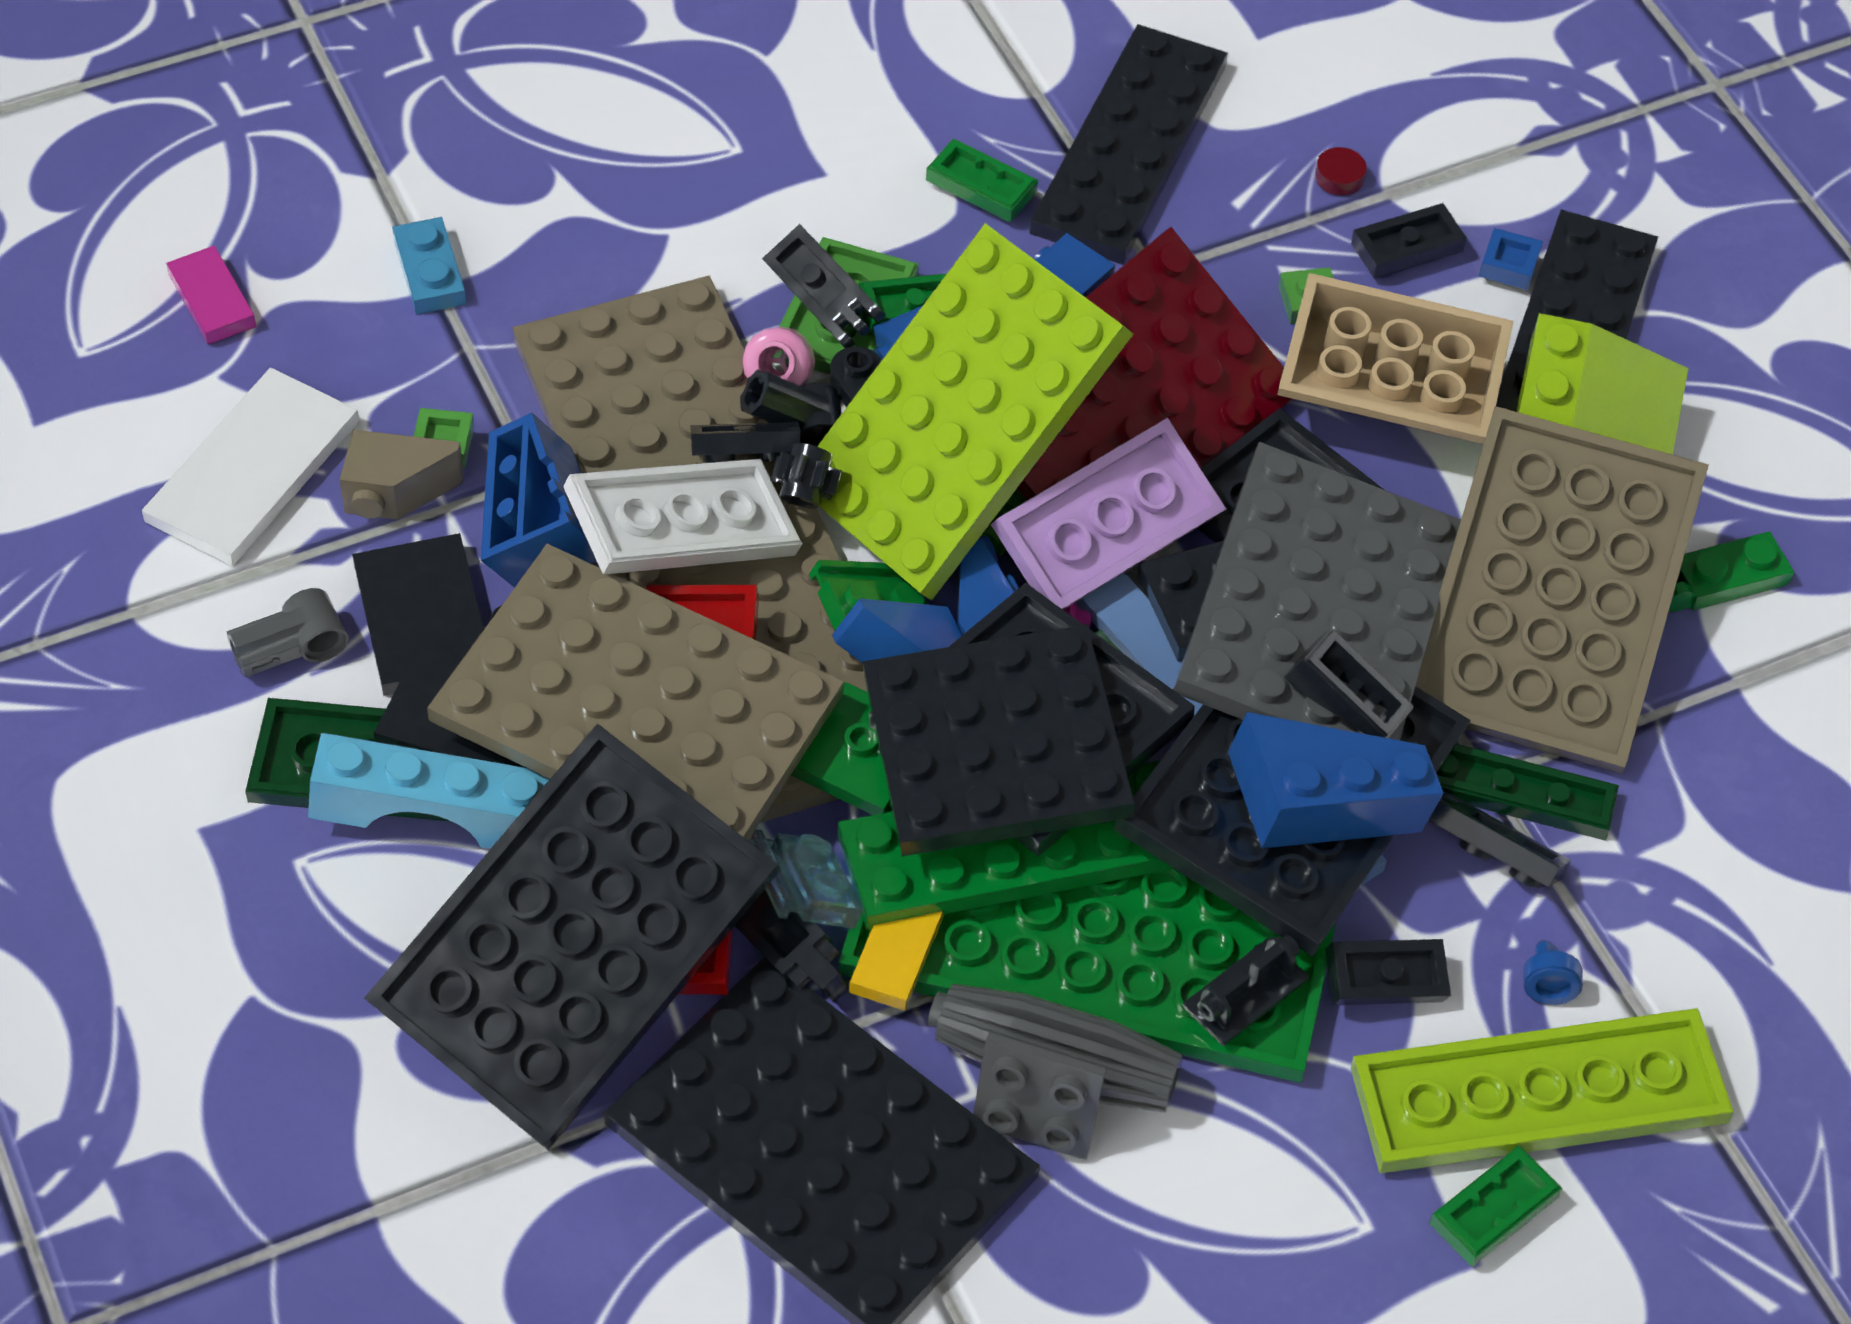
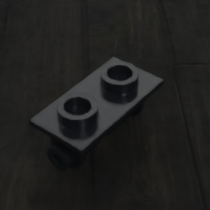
[1182,935,1310,1047]

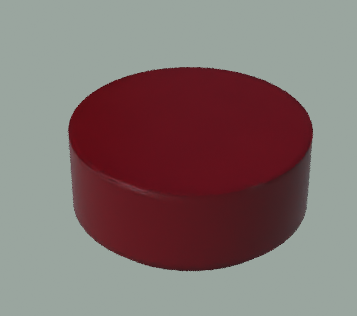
[1315,147,1367,196]

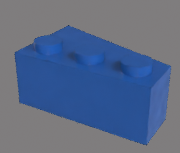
[481,413,597,588]
[1228,712,1444,848]

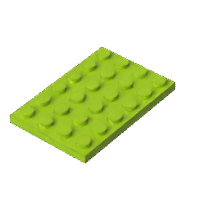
[817,223,1133,600]

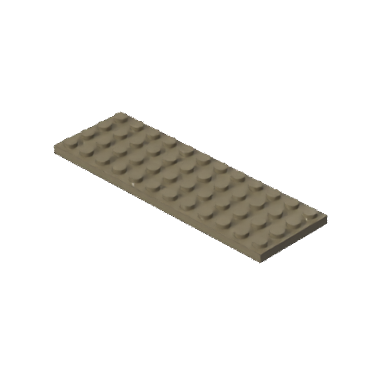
[512,275,867,823]

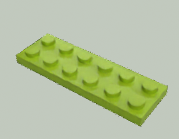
[1350,1008,1734,1174]

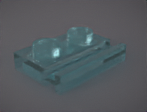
[749,829,863,929]

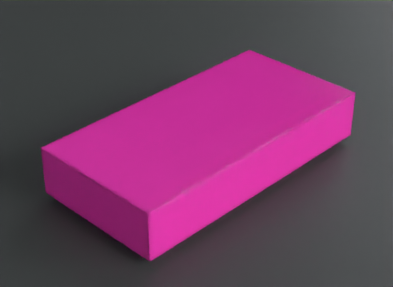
[166,245,256,345]

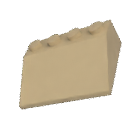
[1277,273,1514,444]

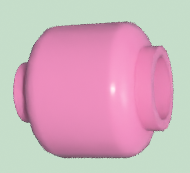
[742,327,815,387]

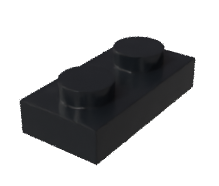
[1351,203,1467,279]
[690,422,800,463]
[1325,939,1451,1005]

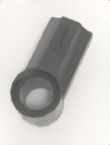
[226,588,349,678]

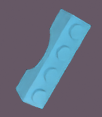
[308,733,550,849]

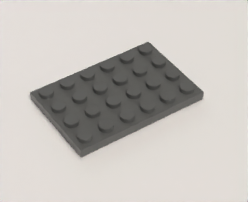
[1173,442,1461,741]

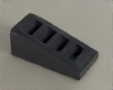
[1284,628,1414,738]

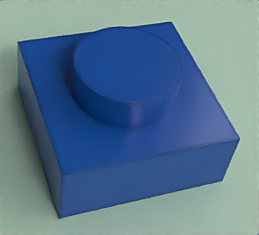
[1479,228,1543,290]

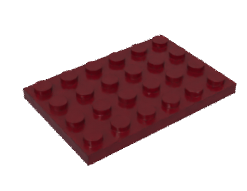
[1017,227,1292,501]

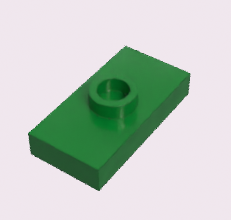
[926,138,1038,223]
[1429,1145,1562,1267]

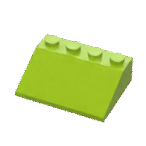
[1516,313,1689,455]

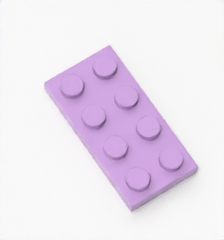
[991,418,1226,610]

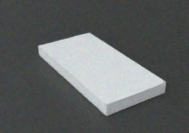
[142,367,359,566]
[563,459,802,575]

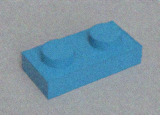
[392,217,466,315]

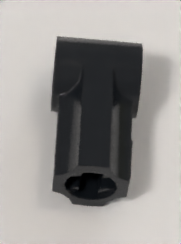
[740,369,841,446]

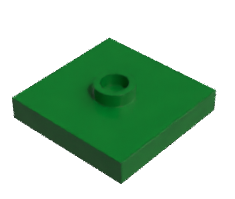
[791,679,891,815]

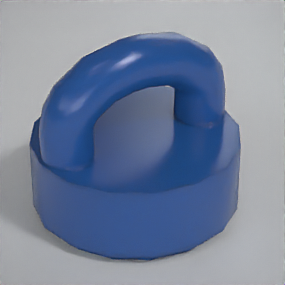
[1523,940,1583,1005]

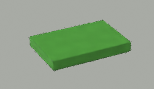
[774,237,919,375]

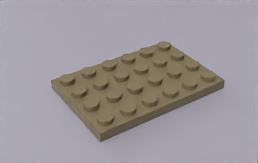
[1416,406,1709,774]
[427,544,844,840]

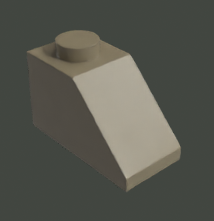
[339,429,464,520]

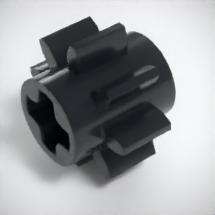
[770,443,842,509]

